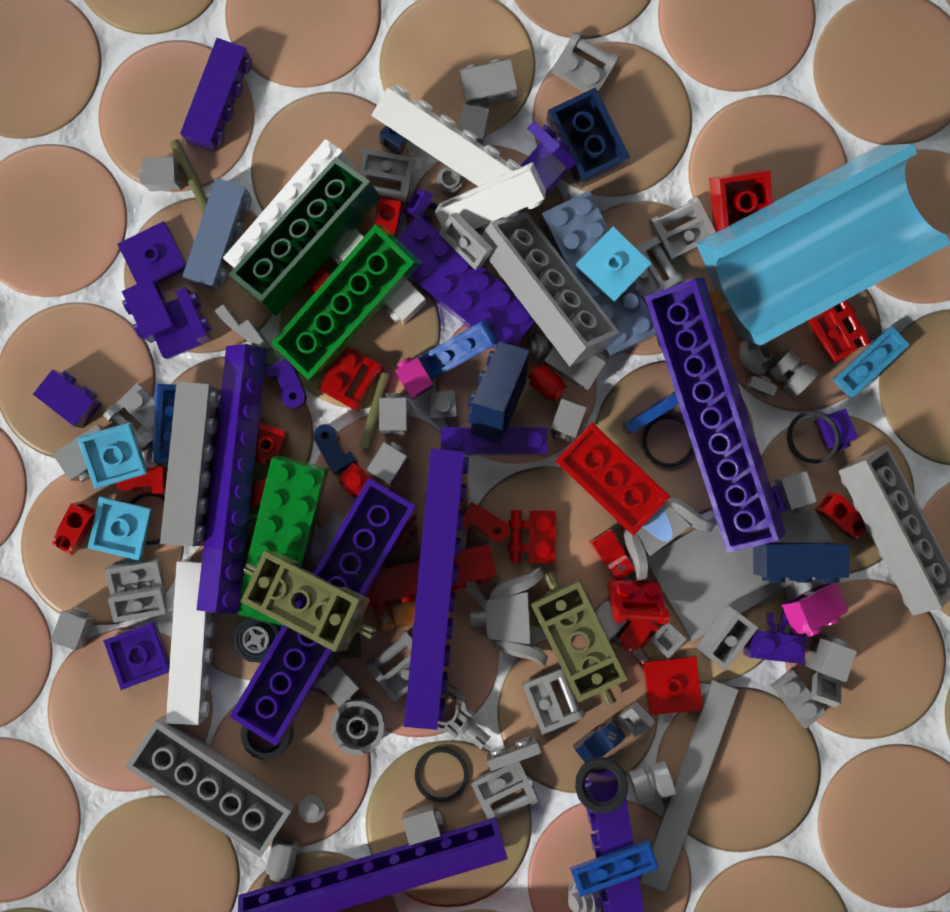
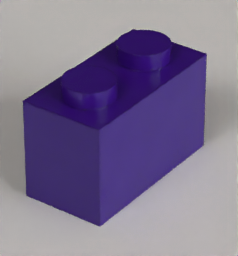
[121,278,179,343]
[33,369,102,428]

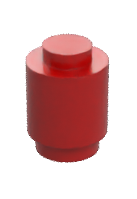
[528,365,567,402]

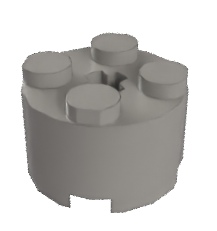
[330,696,387,755]

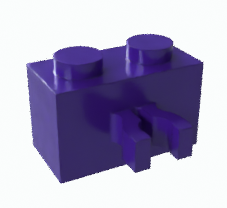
[743,612,807,664]

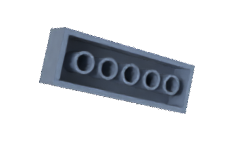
[540,191,657,359]

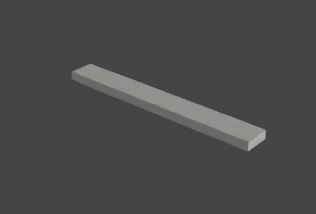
[639,680,738,892]

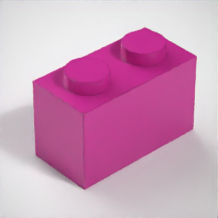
[782,583,849,636]

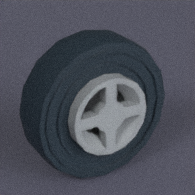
[233,617,280,663]

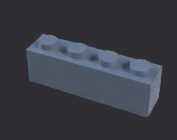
[182,178,252,291]

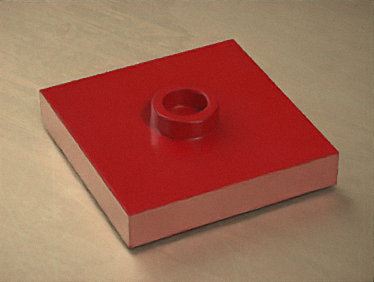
[643,656,703,716]

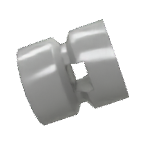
[766,348,818,398]
[628,760,676,806]

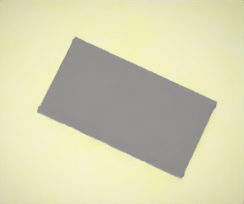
[647,472,834,641]

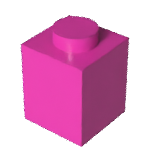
[395,357,434,400]

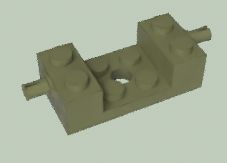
[240,551,376,652]
[531,571,628,706]

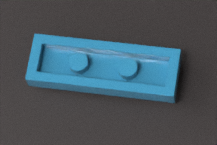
[832,326,910,399]

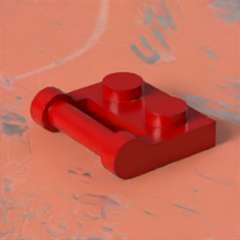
[318,346,385,413]
[607,579,670,625]

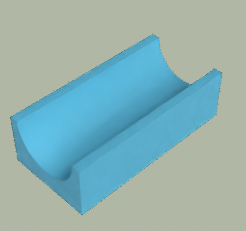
[696,144,950,346]

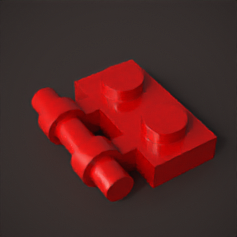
[808,300,871,364]
[508,510,556,563]

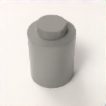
[265,837,299,882]

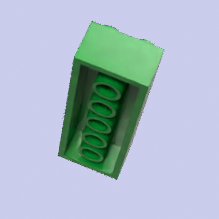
[271,224,422,380]
[238,455,329,626]

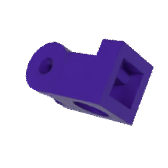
[265,359,307,409]

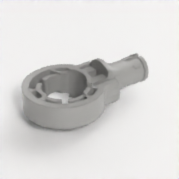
[435,685,491,750]

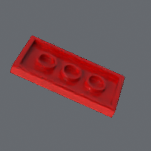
[554,422,671,536]

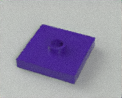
[117,221,186,284]
[103,621,170,690]

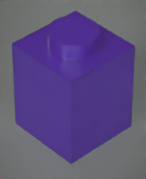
[814,408,858,451]

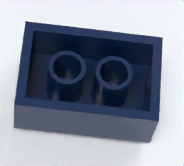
[546,87,630,189]
[468,342,529,443]
[753,542,849,583]

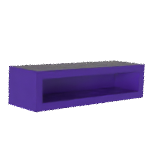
[180,38,252,152]
[441,427,548,456]

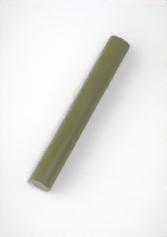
[170,139,208,213]
[359,372,391,450]

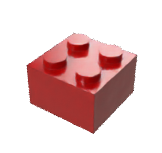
[709,170,773,231]

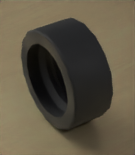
[241,724,294,760]
[575,757,628,814]

